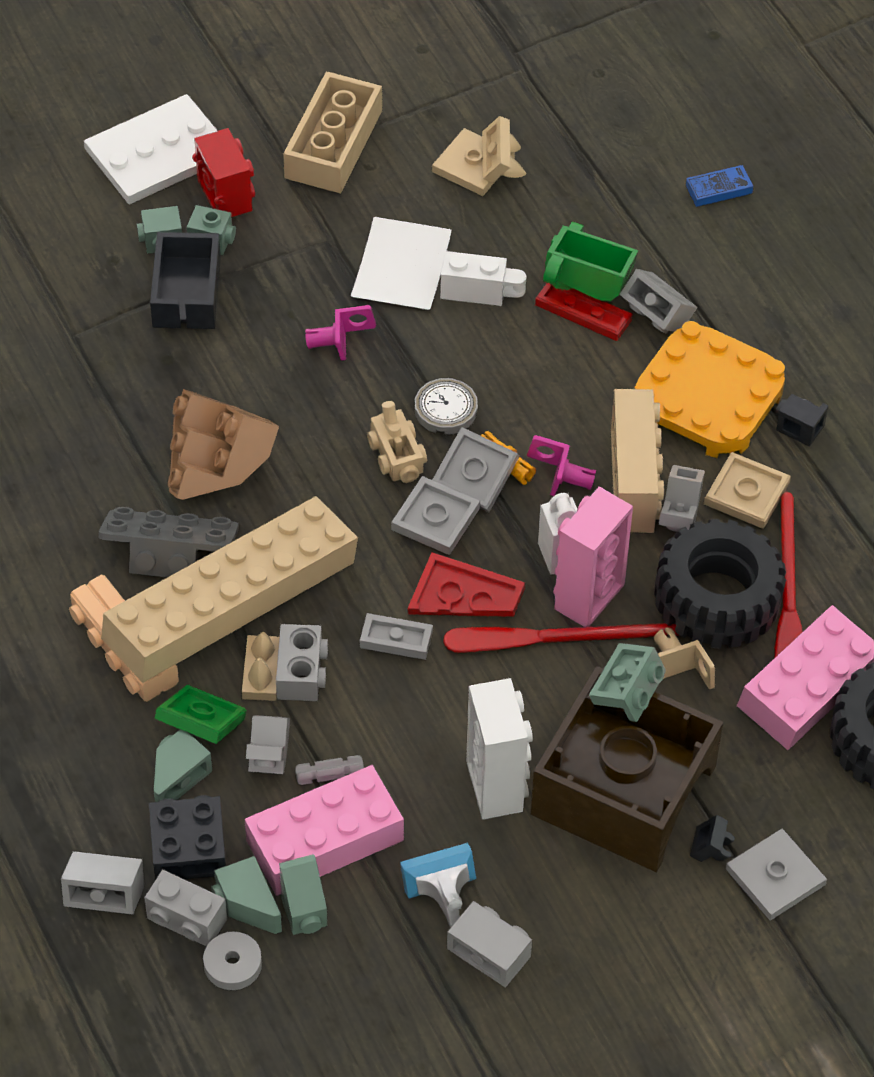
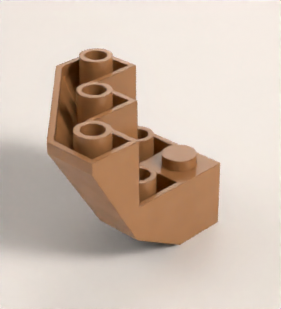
[168,389,279,500]

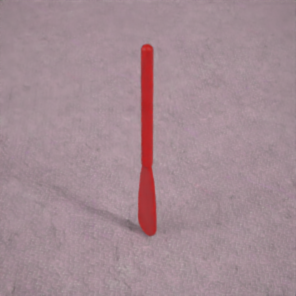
[774,492,802,659]
[443,623,679,653]

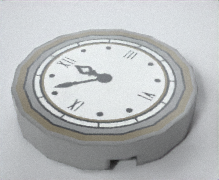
[415,378,478,434]

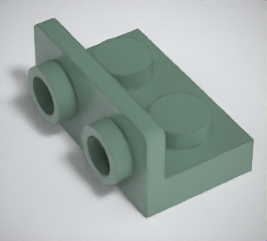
[589,643,666,722]

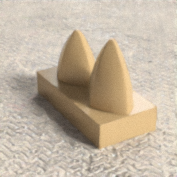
[482,116,526,183]
[242,632,280,701]

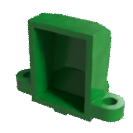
[543,221,638,301]

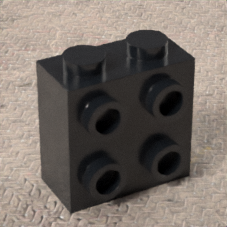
[149,795,226,880]

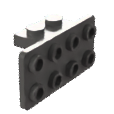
[99,507,239,577]

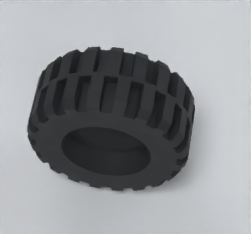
[654,519,786,648]
[830,662,874,789]

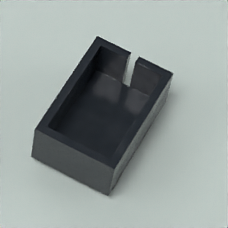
[150,232,221,329]

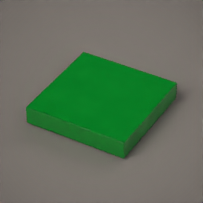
[155,685,247,744]

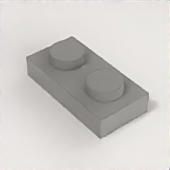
[360,613,433,660]

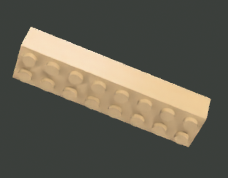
[101,496,358,683]

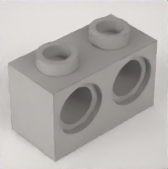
[276,624,328,701]

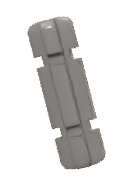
[295,755,364,785]

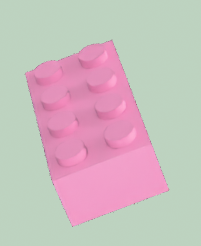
[553,487,633,627]
[737,605,874,750]
[245,765,404,896]

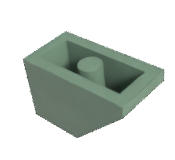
[154,729,212,802]
[279,854,327,935]
[211,856,282,934]

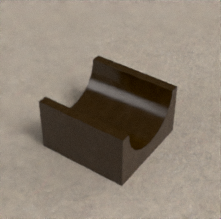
[530,666,723,873]

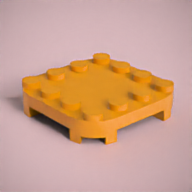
[635,321,785,458]

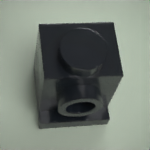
[775,394,828,447]

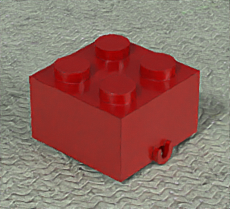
[192,128,255,217]

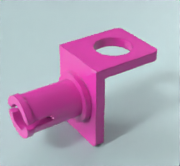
[305,305,376,361]
[527,435,596,496]

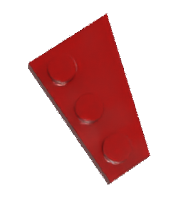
[407,553,525,617]

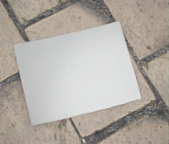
[351,217,451,310]

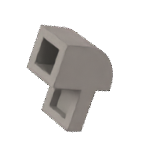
[659,465,705,532]
[246,715,290,774]

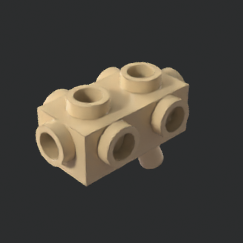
[367,401,427,483]

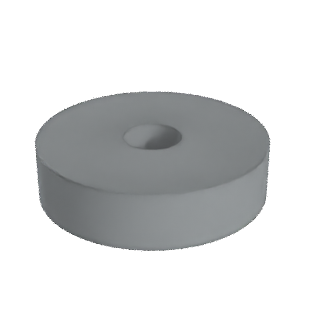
[203,932,262,990]

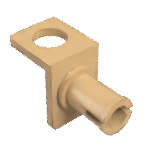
[654,628,715,689]

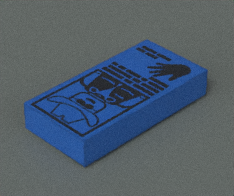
[686,165,753,207]

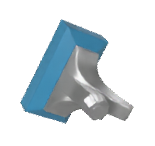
[400,843,476,927]

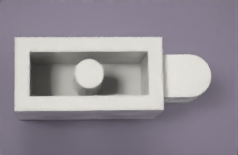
[440,251,526,306]
[538,493,577,575]

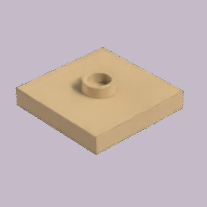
[432,128,515,196]
[704,452,791,529]

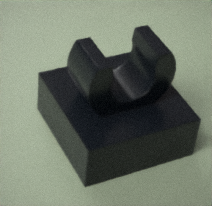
[690,815,735,862]

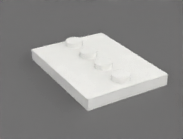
[84,94,217,205]

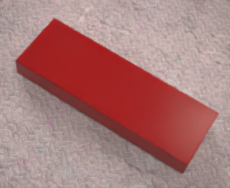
[535,283,632,341]

